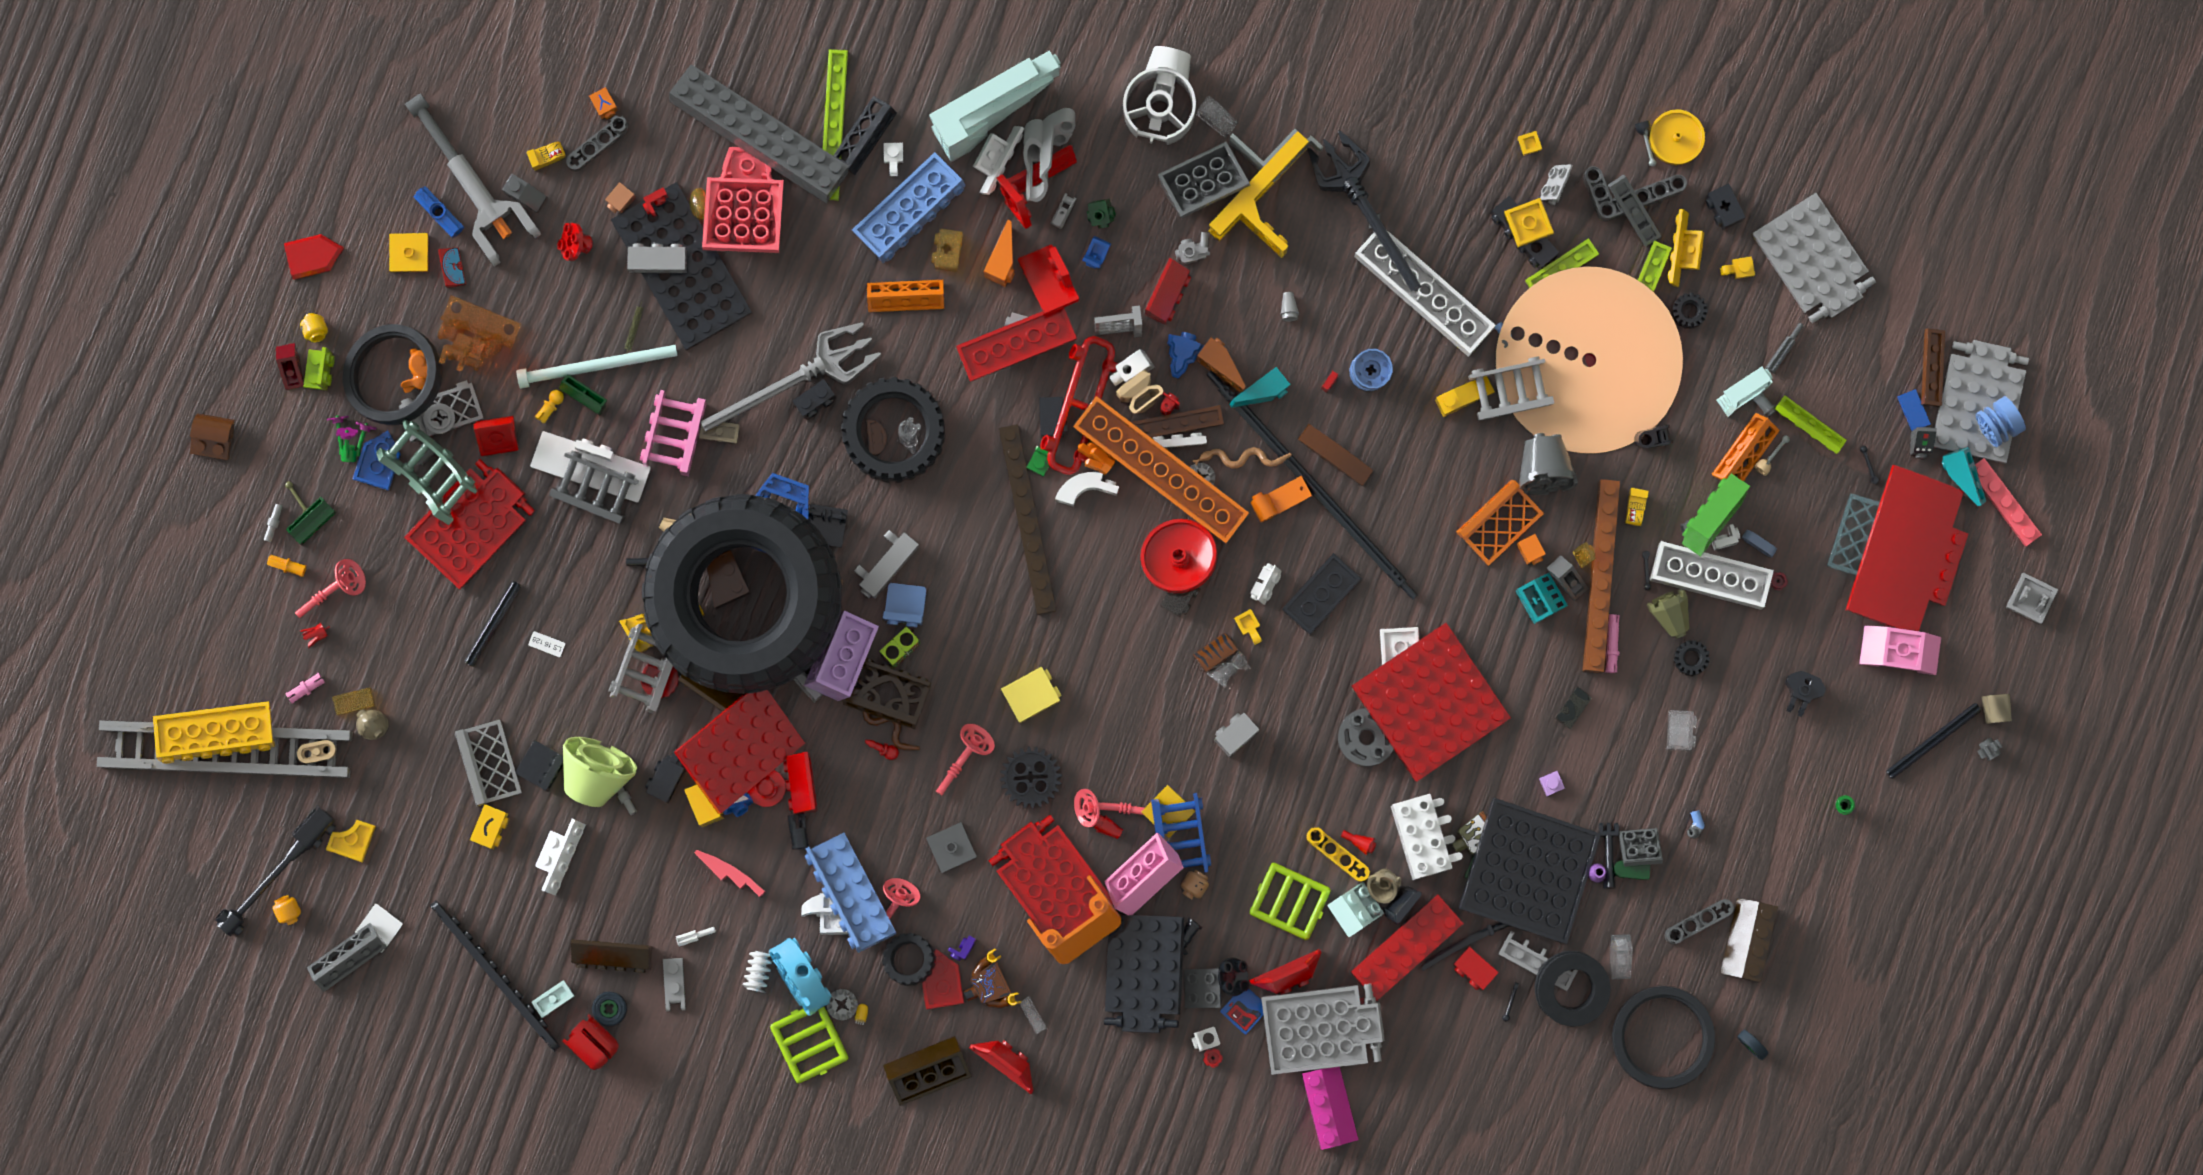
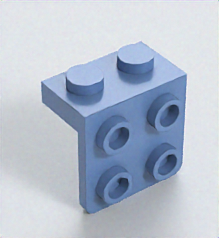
[883,583,926,628]

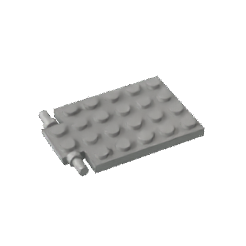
[1752,193,1876,324]
[1934,340,2029,464]
[1261,984,1385,1075]

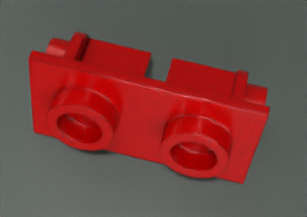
[1160,393,1180,416]

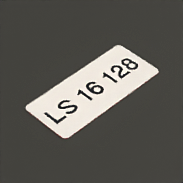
[528,631,565,657]

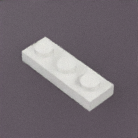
[1152,433,1207,448]

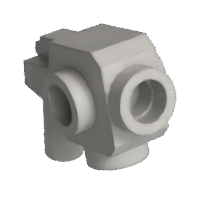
[1175,232,1210,265]

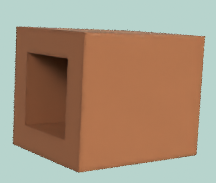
[605,182,636,214]

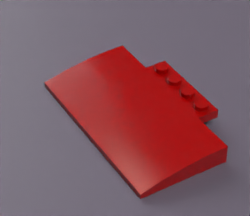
[1845,465,1968,632]

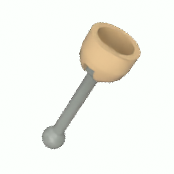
[1754,435,1790,476]

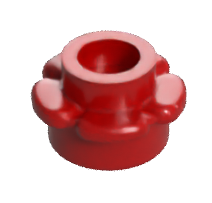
[1204,1048,1223,1068]

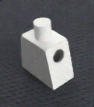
[1110,349,1155,386]

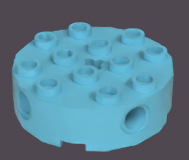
[769,938,832,1016]

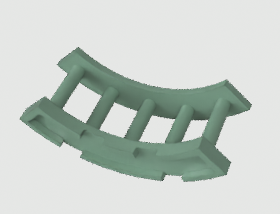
[376,419,477,525]

